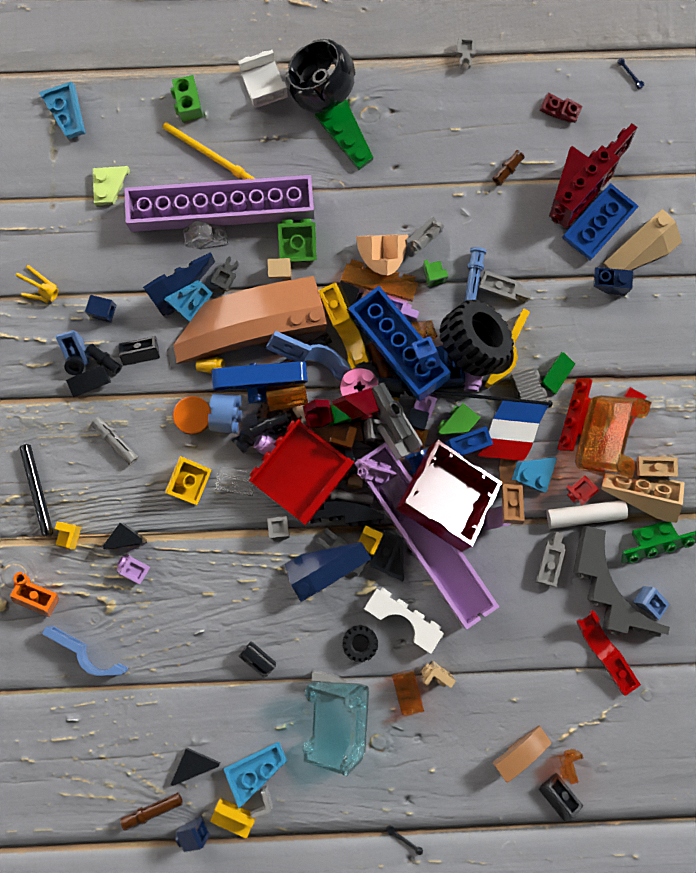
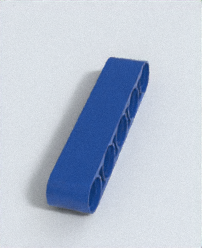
[211,362,308,391]

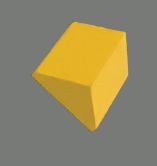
[165,456,212,505]

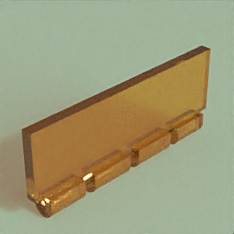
[341,259,418,302]

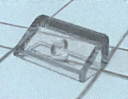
[215,467,255,496]

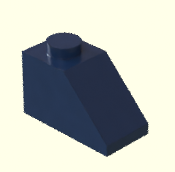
[175,816,210,852]

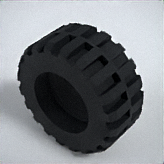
[440,300,514,376]

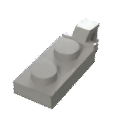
[478,271,532,302]
[535,532,566,588]

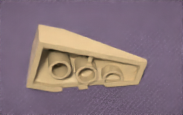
[603,209,682,270]
[601,475,685,523]

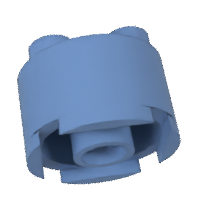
[208,394,243,434]

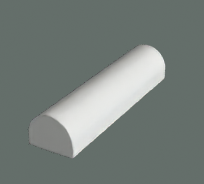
[546,500,628,529]

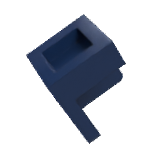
[85,295,117,323]

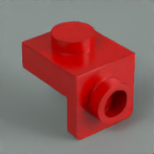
[566,475,599,506]

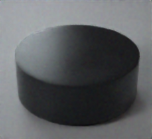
[64,356,84,375]

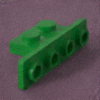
[621,521,696,564]

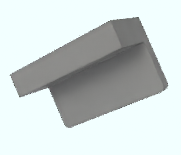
[377,413,423,460]

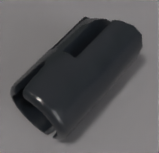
[239,641,276,677]

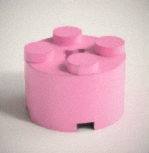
[340,368,378,397]

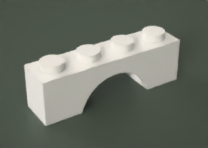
[364,587,444,654]

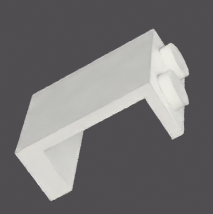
[238,50,288,108]

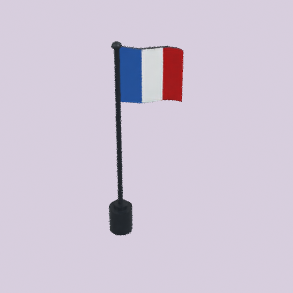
[378,377,553,461]

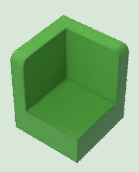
[422,259,448,287]

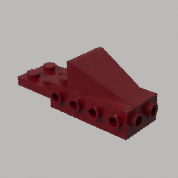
[549,123,638,229]

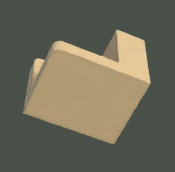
[268,258,292,281]

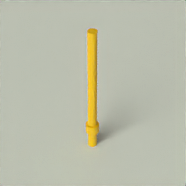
[163,122,256,180]

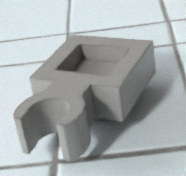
[457,36,476,69]

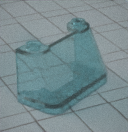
[303,681,369,776]

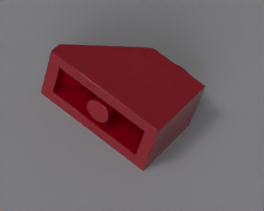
[332,388,379,420]

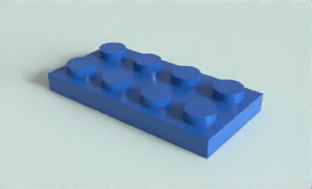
[562,183,639,261]

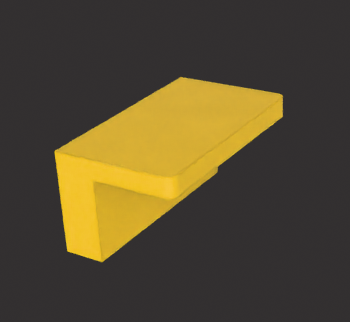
[210,797,256,838]

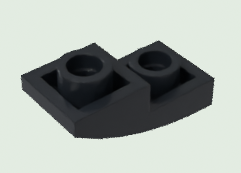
[66,365,111,398]

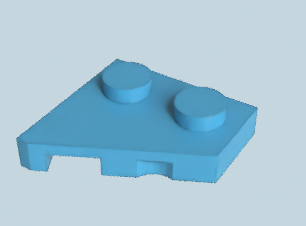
[164,280,213,322]
[512,457,557,493]

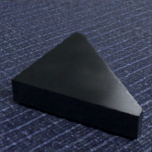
[170,748,221,786]

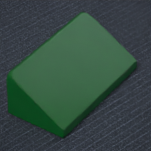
[540,352,575,395]

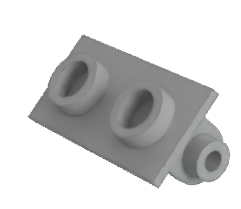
[406,216,444,255]

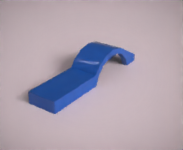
[405,426,493,474]

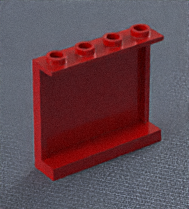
[249,418,354,525]

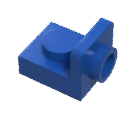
[412,336,441,372]

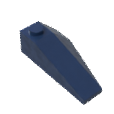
[143,252,215,316]
[285,542,371,602]

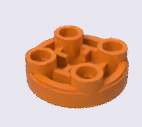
[173,396,211,435]

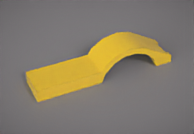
[318,283,370,369]
[484,308,530,389]

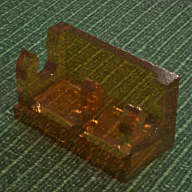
[391,669,424,716]

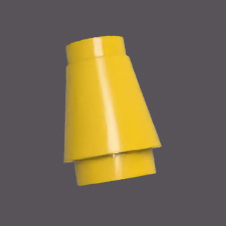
[196,357,225,374]

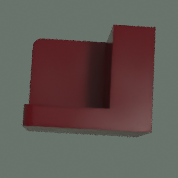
[302,399,334,428]

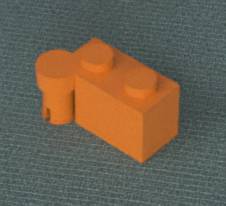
[10,572,59,618]

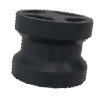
[231,430,255,454]

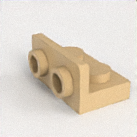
[421,661,456,688]

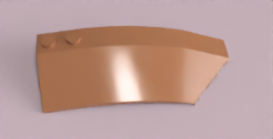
[173,276,327,364]

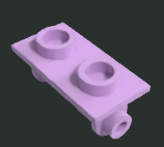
[357,458,397,483]

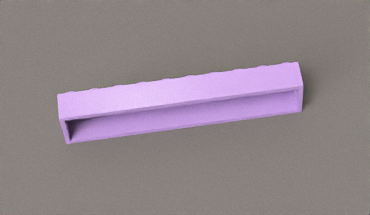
[354,442,499,630]

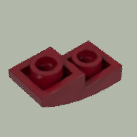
[539,92,582,123]

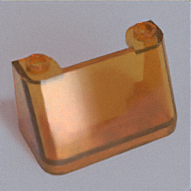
[575,395,651,479]

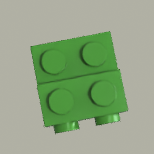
[278,219,317,261]

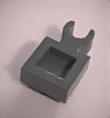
[210,256,239,292]

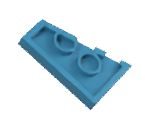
[38,81,86,139]
[223,741,288,808]

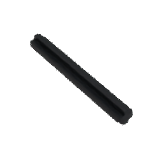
[19,444,54,537]

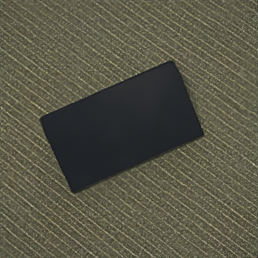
[119,336,160,366]
[539,773,583,821]

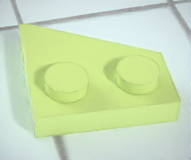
[93,166,130,206]

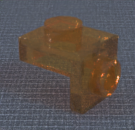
[559,749,584,785]

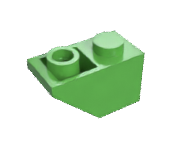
[437,403,481,437]

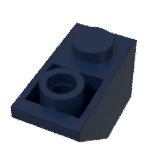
[594,267,633,296]

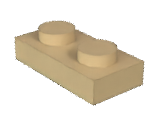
[637,456,678,477]

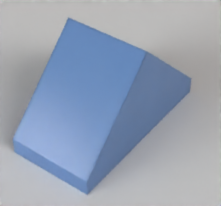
[56,330,89,365]
[633,586,670,620]

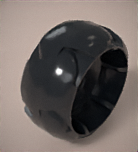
[285,39,356,113]

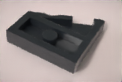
[369,530,404,582]

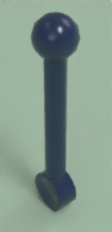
[618,58,644,89]

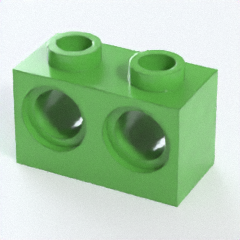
[170,75,203,122]

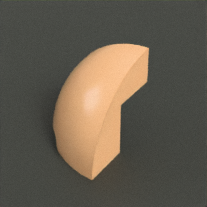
[356,234,408,276]

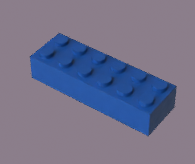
[348,286,450,402]

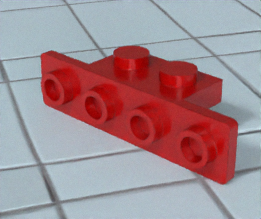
[557,378,601,451]

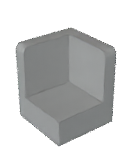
[267,516,290,539]
[249,786,273,818]

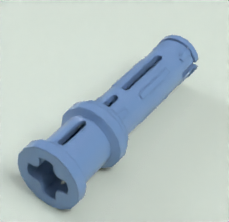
[465,247,487,301]

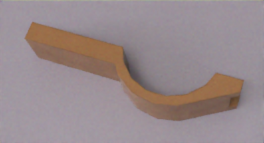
[499,459,524,525]

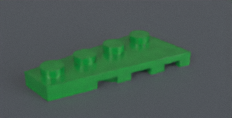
[315,99,373,170]

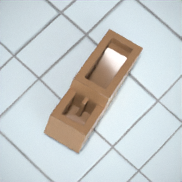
[492,726,551,783]

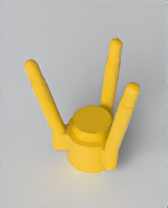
[15,265,59,303]

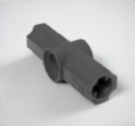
[372,383,412,443]

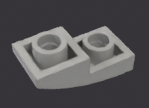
[312,671,352,694]

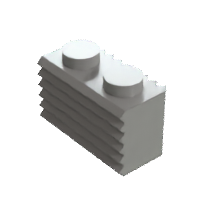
[509,366,547,402]

